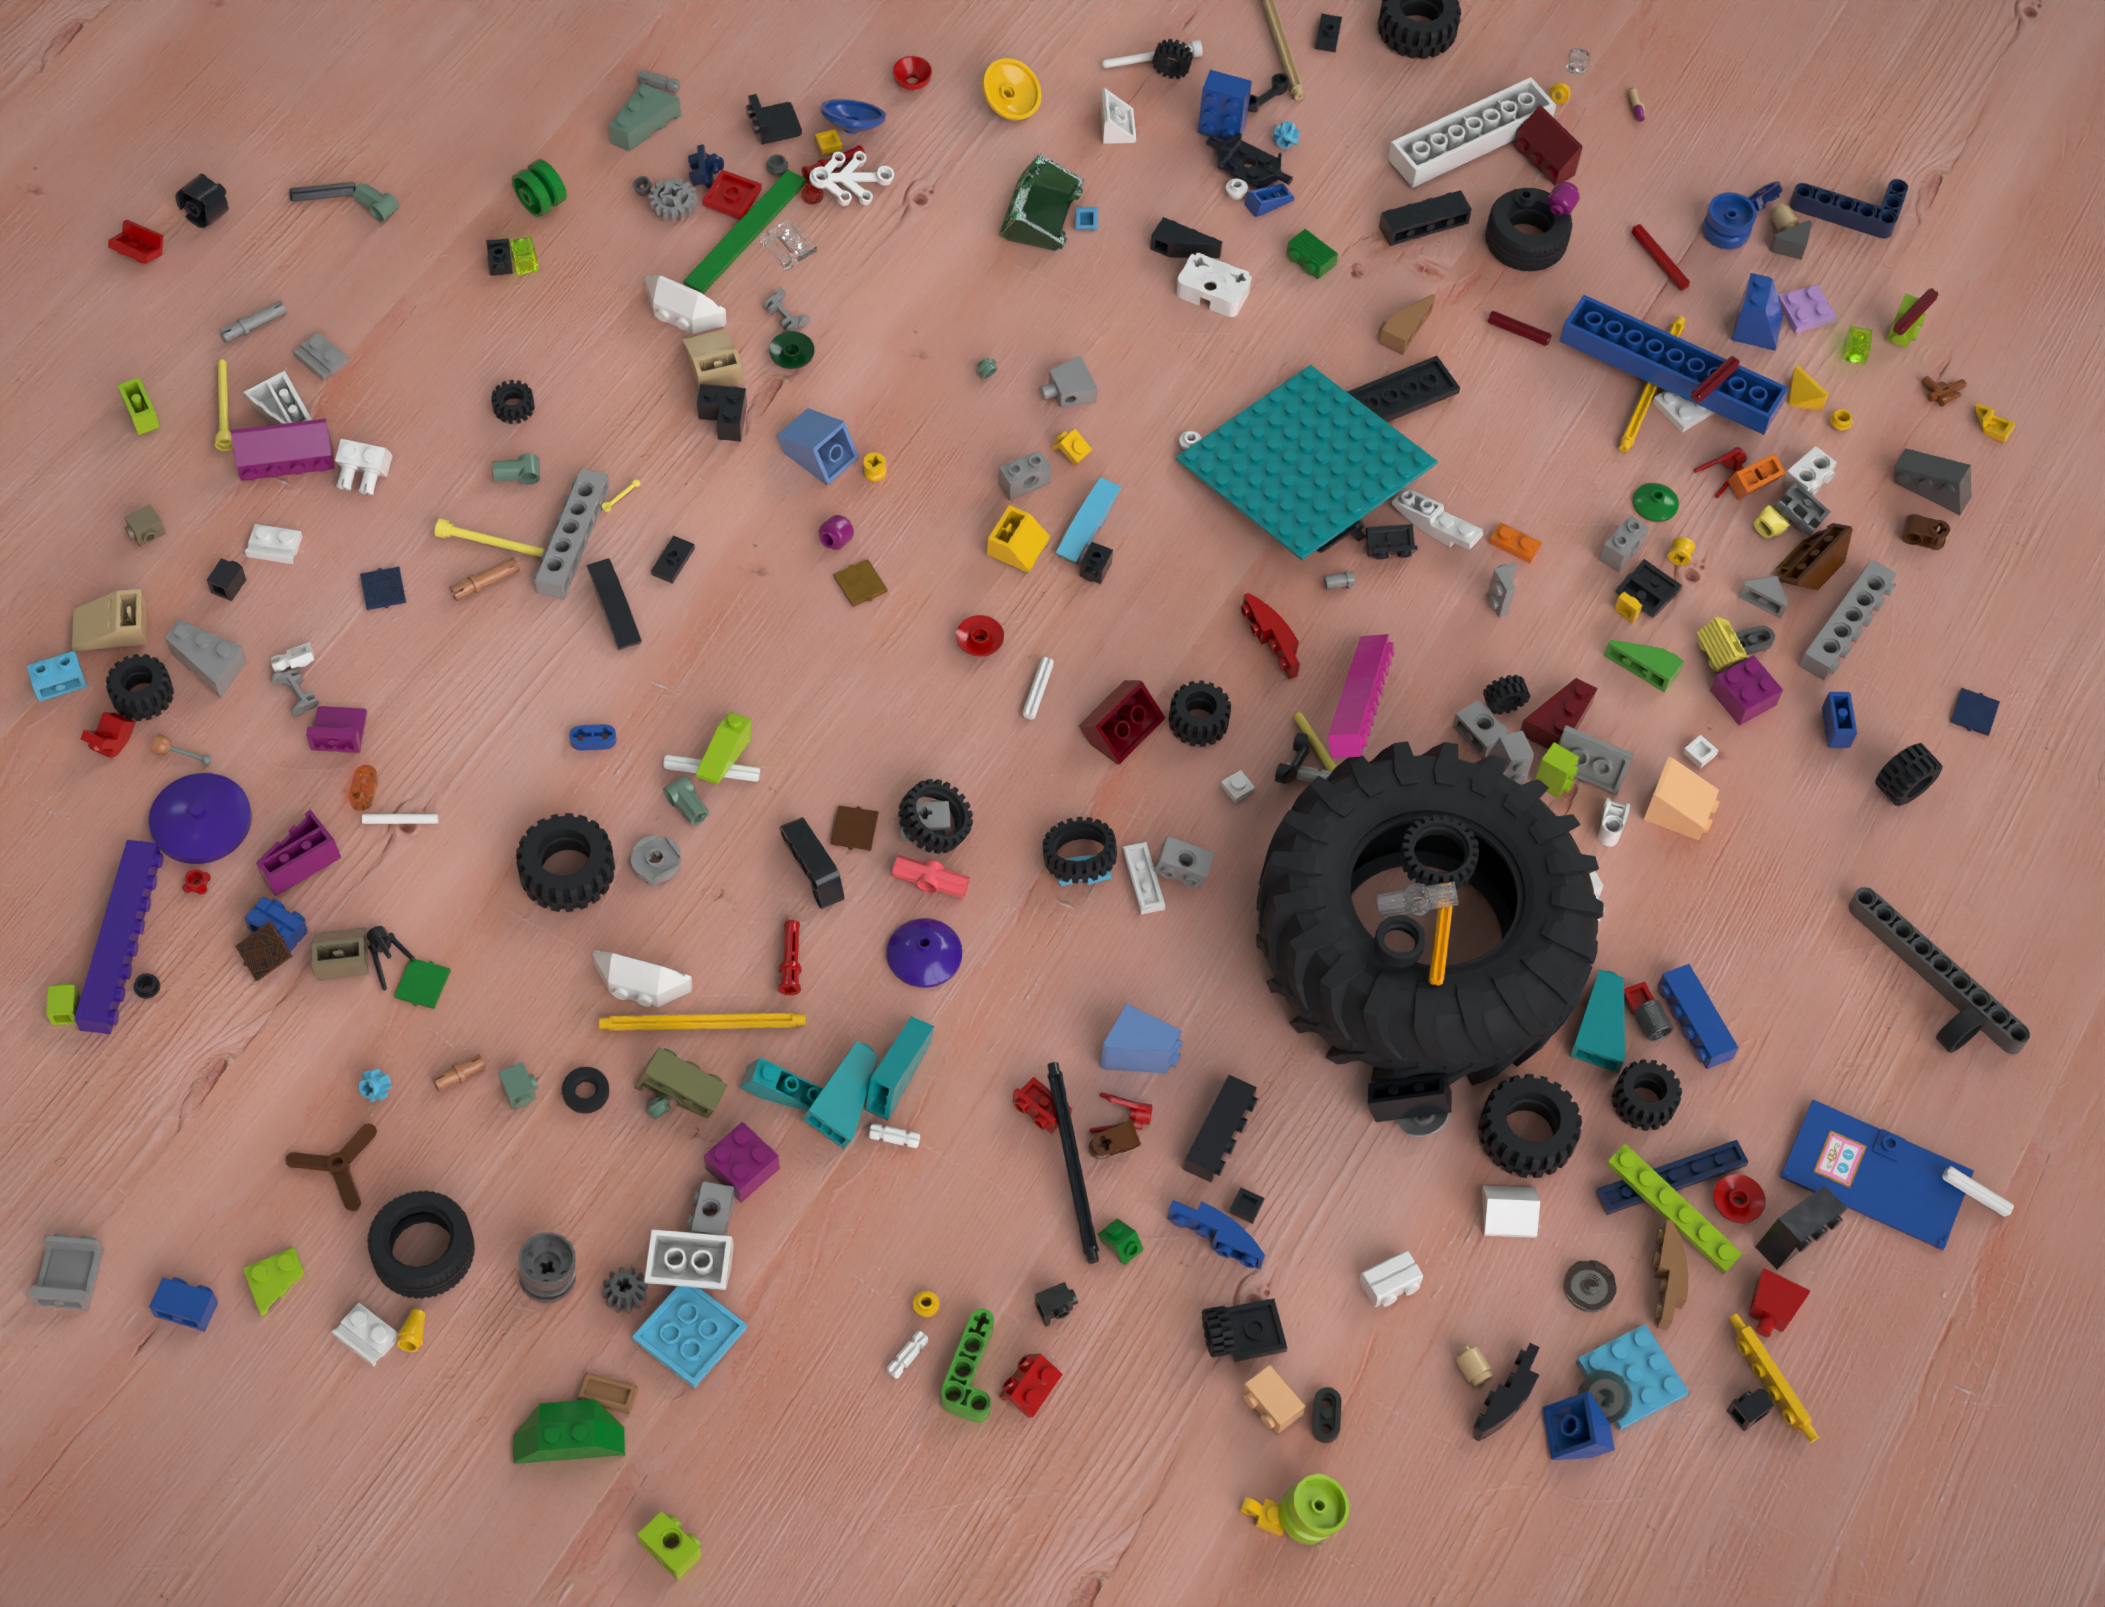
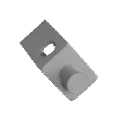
[1040,356,1097,408]

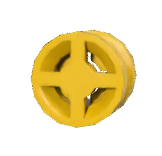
[863,452,886,482]
[1668,537,1695,566]

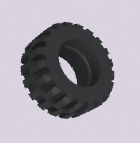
[1378,0,1461,59]
[516,813,615,912]
[1478,1074,1582,1178]

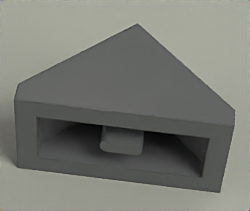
[1769,220,1812,260]

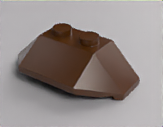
[1776,523,1853,590]

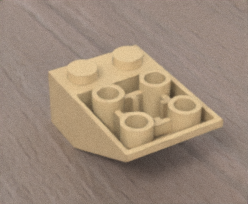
[682,329,744,389]
[72,589,147,651]

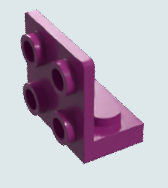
[306,706,367,753]

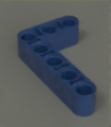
[1789,179,1908,239]

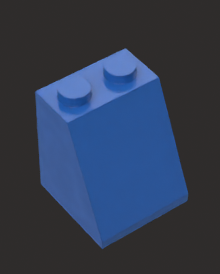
[1732,273,1783,351]

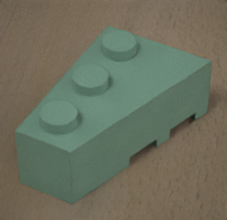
[609,83,681,151]

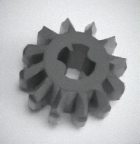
[602,1266,648,1314]

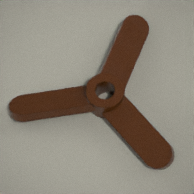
[285,1124,377,1211]

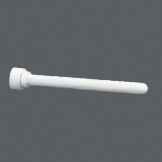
[1101,40,1203,68]

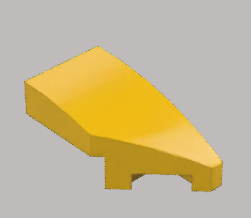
[1974,403,2015,443]

